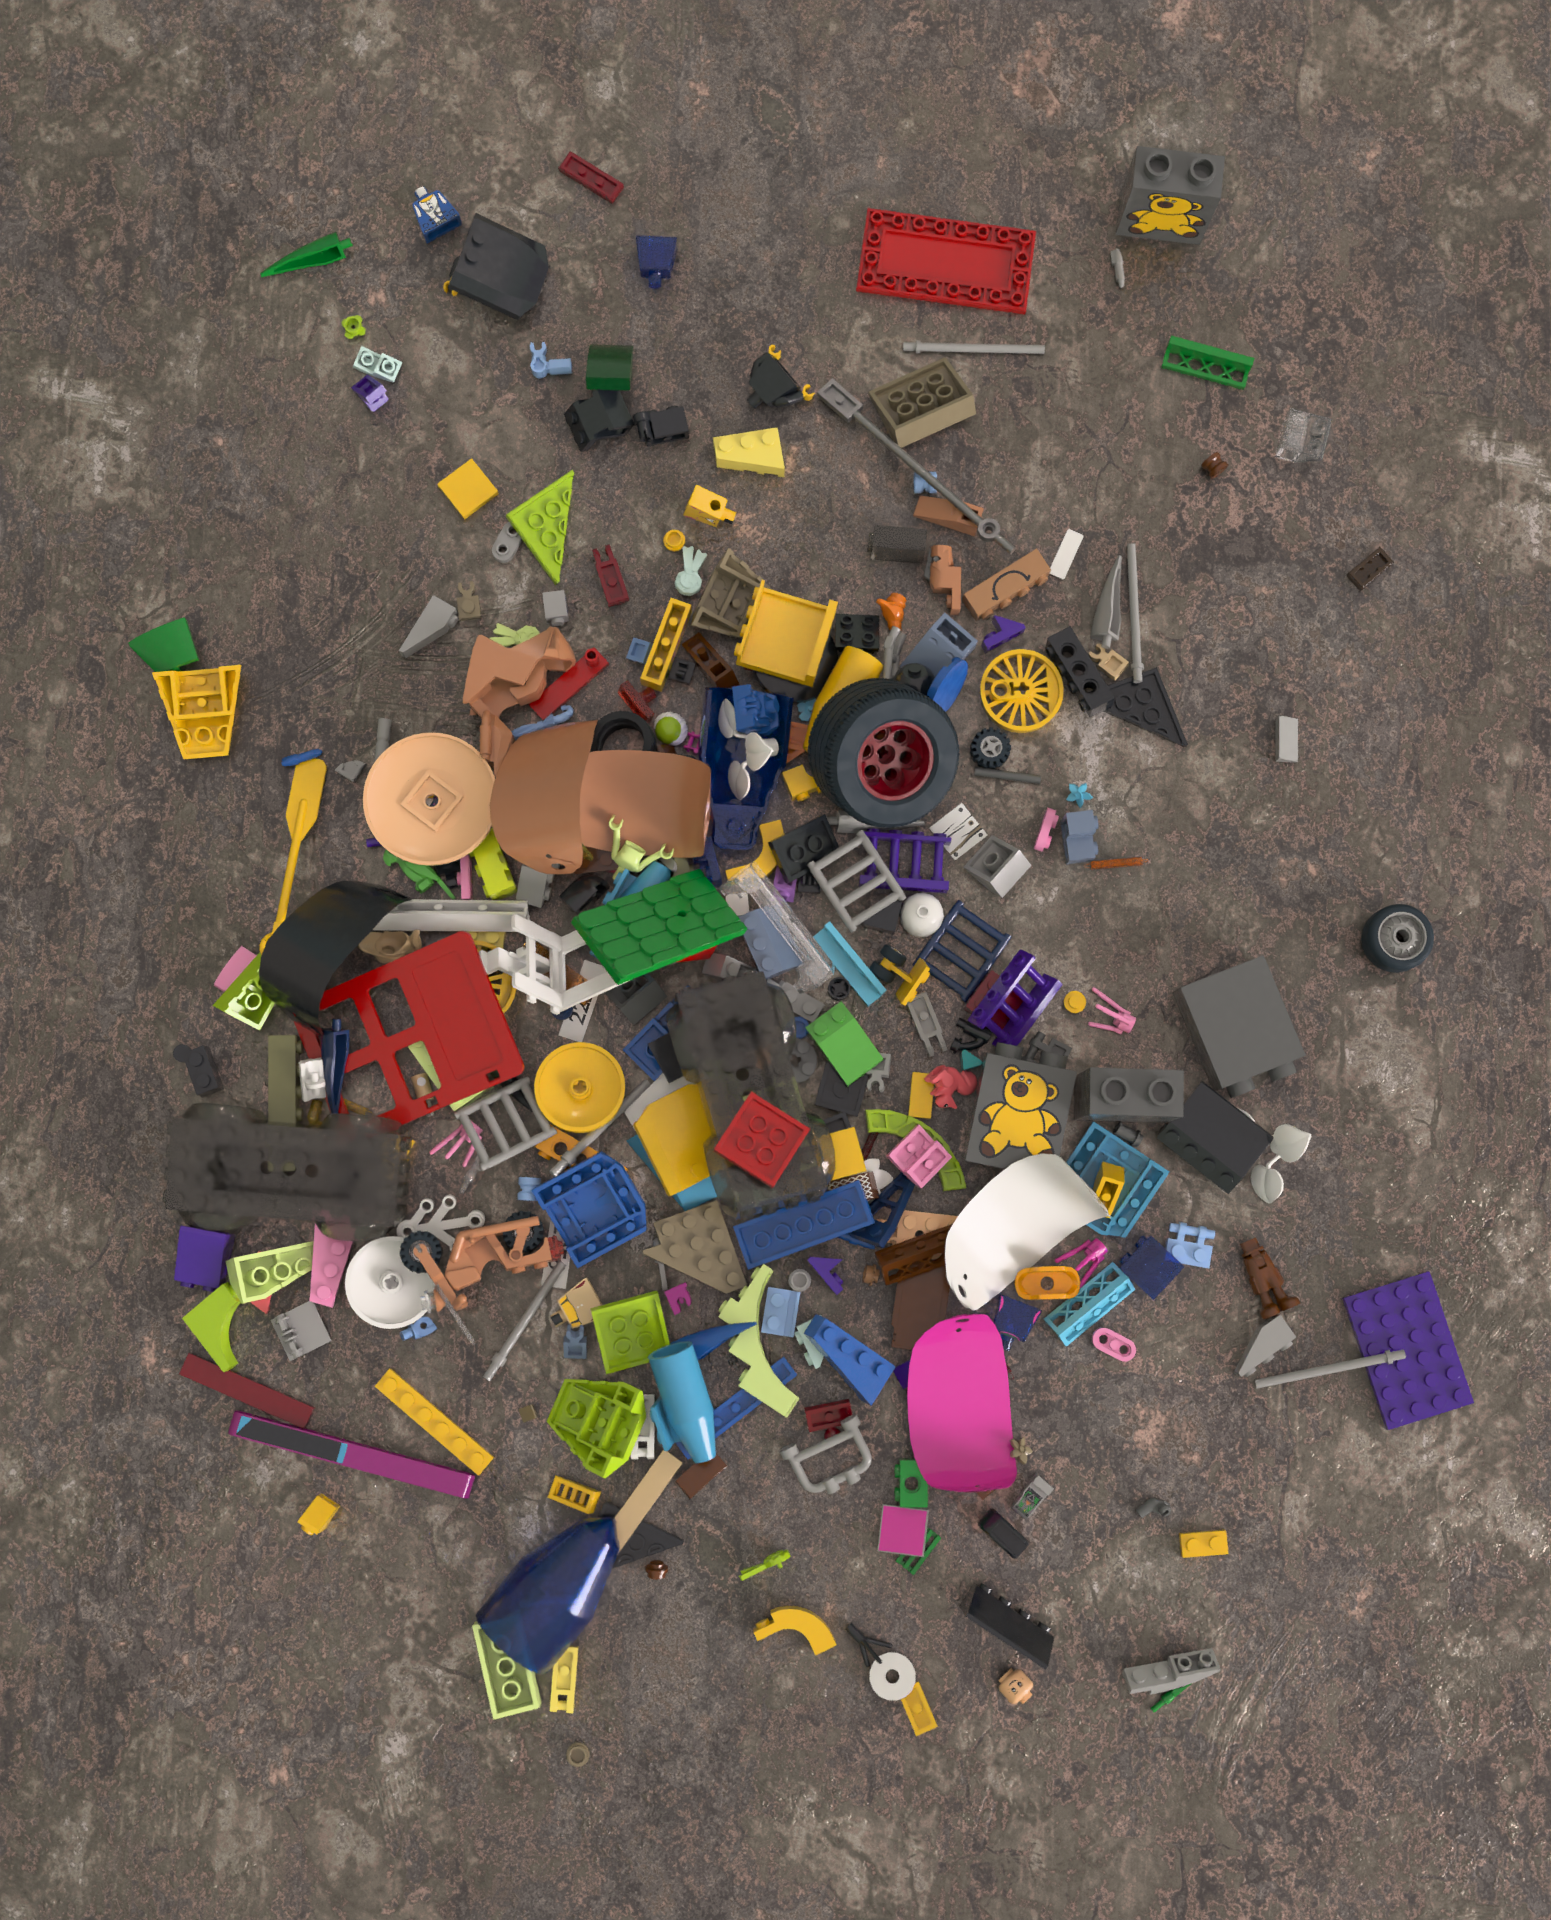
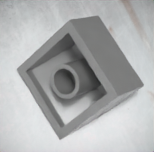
[963,835,1031,898]

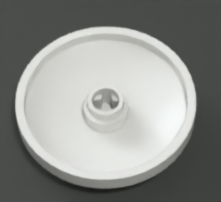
[345,1236,437,1329]

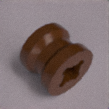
[1201,451,1229,479]

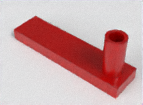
[529,647,609,721]

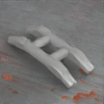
[883,626,907,680]

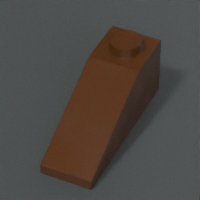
[681,632,740,698]

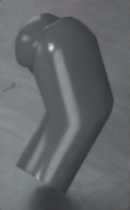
[1135,1497,1171,1518]

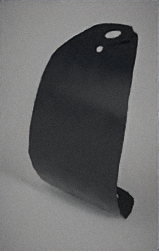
[259,881,412,1036]

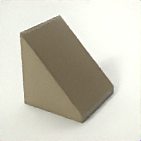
[518,1404,538,1423]

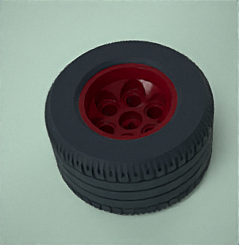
[808,678,960,828]

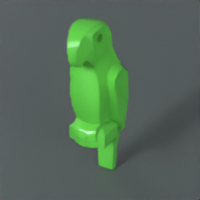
[383,850,456,900]

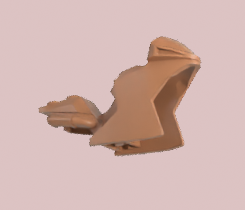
[462,626,576,779]

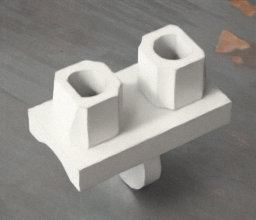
[298,1058,326,1102]

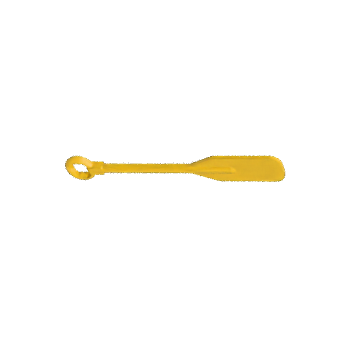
[259,758,327,955]

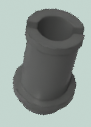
[1113,1122,1144,1147]

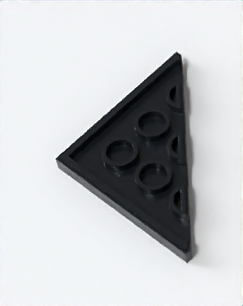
[1078,667,1188,747]
[565,1500,684,1584]

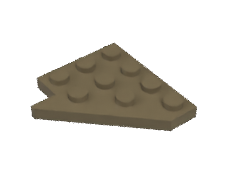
[642,1200,747,1294]

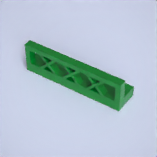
[1161,335,1254,390]

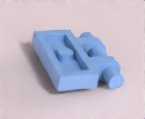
[1163,1222,1215,1269]

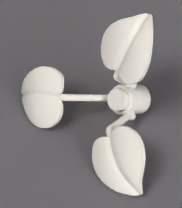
[718,699,779,800]
[1238,1108,1311,1204]

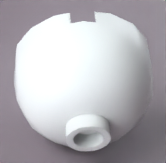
[899,893,944,938]

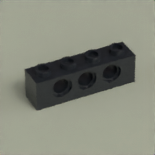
[1045,626,1115,717]

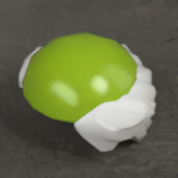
[654,712,688,746]

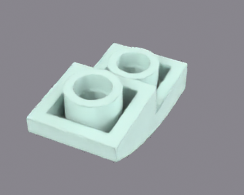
[353,346,402,383]

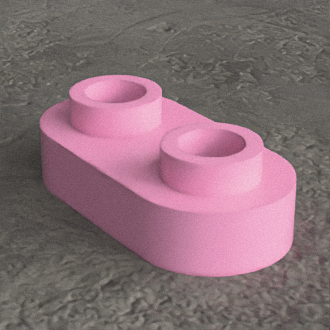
[1034,808,1059,852]
[1092,1328,1136,1361]

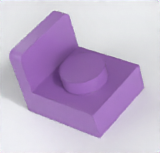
[772,865,797,902]

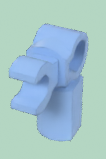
[530,342,572,379]

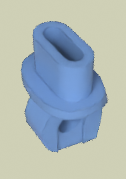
[399,1317,437,1341]

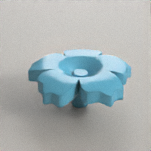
[797,698,816,722]

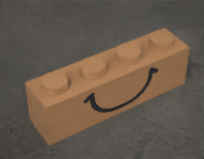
[962,549,1051,621]

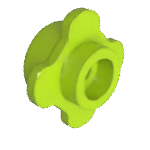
[341,315,366,339]

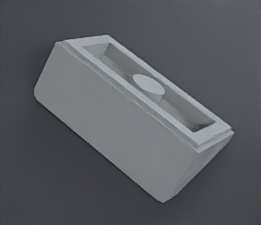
[1275,716,1298,762]

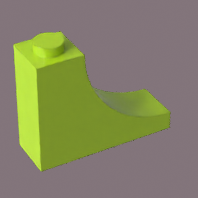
[182,1282,241,1372]

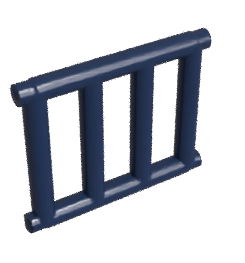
[912,900,1012,1002]

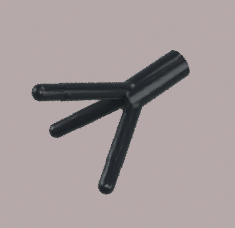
[845,1623,892,1667]

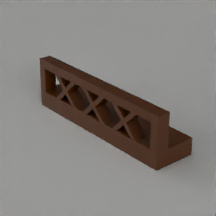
[874,1224,953,1286]

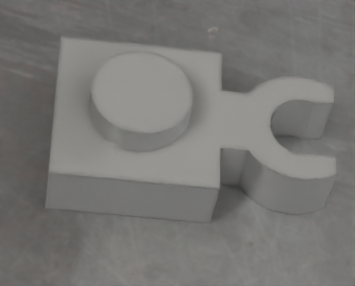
[866,1053,892,1093]

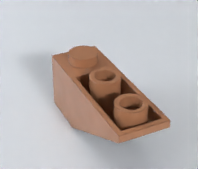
[913,496,984,537]

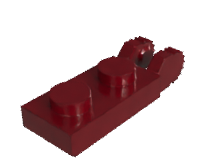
[592,544,629,607]

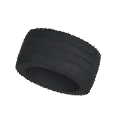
[590,711,657,752]

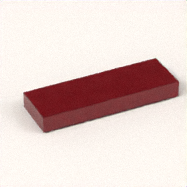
[558,151,624,204]

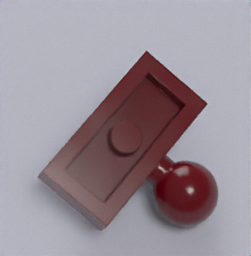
[804,1399,852,1440]

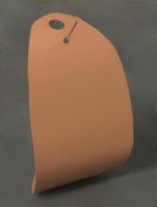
[489,720,598,874]
[580,750,711,858]

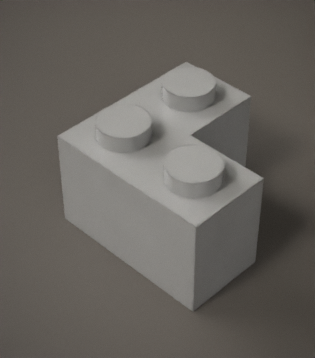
[516,854,560,908]

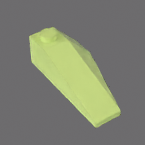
[226,1241,314,1304]

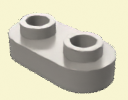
[492,522,523,563]

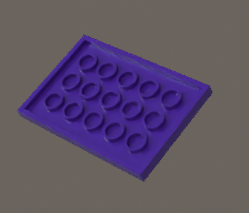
[1342,1271,1474,1430]

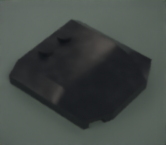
[448,213,549,320]

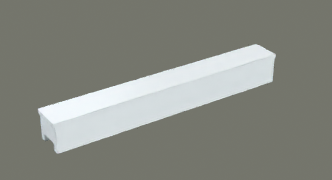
[373,899,530,932]

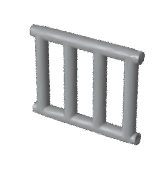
[807,830,906,933]
[453,1076,557,1171]

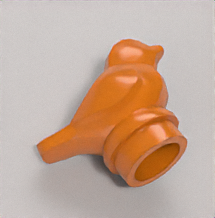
[876,593,907,631]

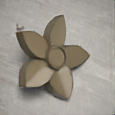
[1010,1437,1033,1465]

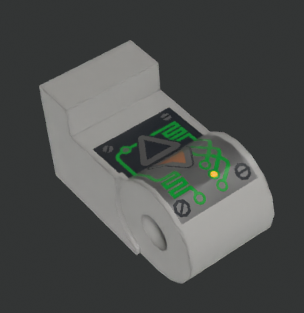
[1011,1473,1054,1520]

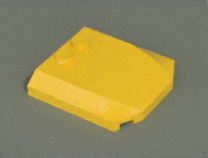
[633,1084,733,1196]

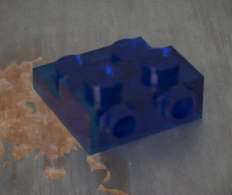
[692,836,722,888]
[1119,1235,1184,1300]

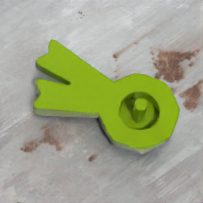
[739,1549,791,1581]

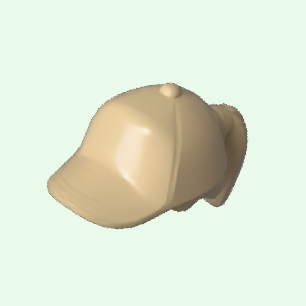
[358,930,422,964]

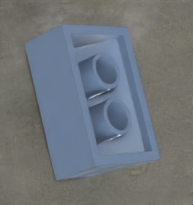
[739,904,803,982]

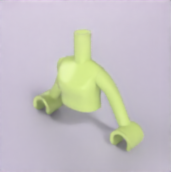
[609,815,674,880]

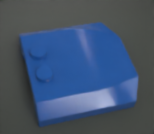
[532,1151,647,1268]

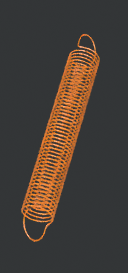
[1084,857,1149,870]

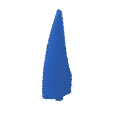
[670,1322,757,1360]

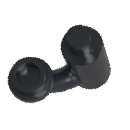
[950,1018,992,1054]

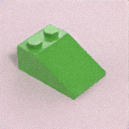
[805,1001,884,1086]

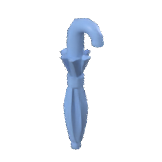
[511,705,574,740]

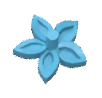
[1066,783,1093,808]

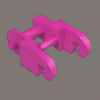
[683,731,716,758]

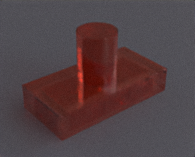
[618,680,656,724]

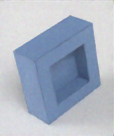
[626,637,653,665]

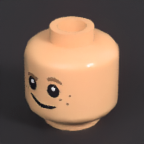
[999,1668,1033,1704]

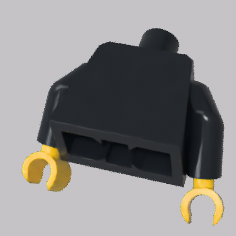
[747,345,815,409]

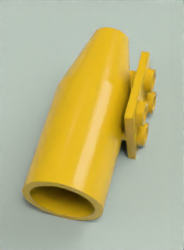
[803,646,884,752]

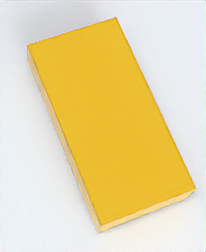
[908,1072,934,1119]

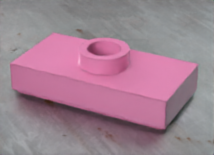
[457,855,473,900]

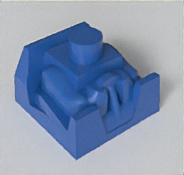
[732,684,780,737]

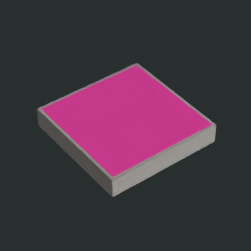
[877,1504,929,1557]

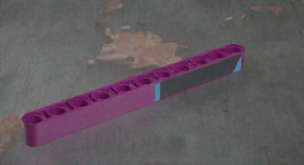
[228,1410,475,1499]

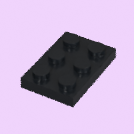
[768,814,839,883]

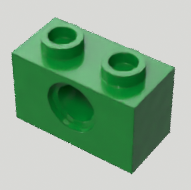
[894,1458,928,1507]

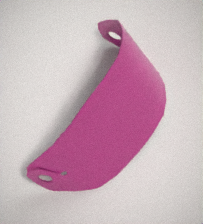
[907,1314,1017,1492]

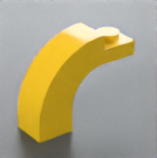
[725,820,784,885]
[753,1606,836,1656]

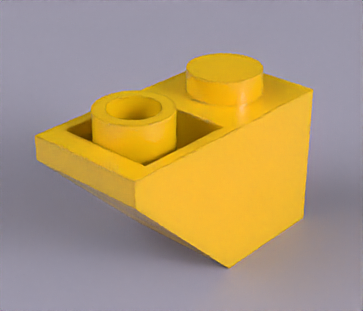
[298,1493,341,1535]

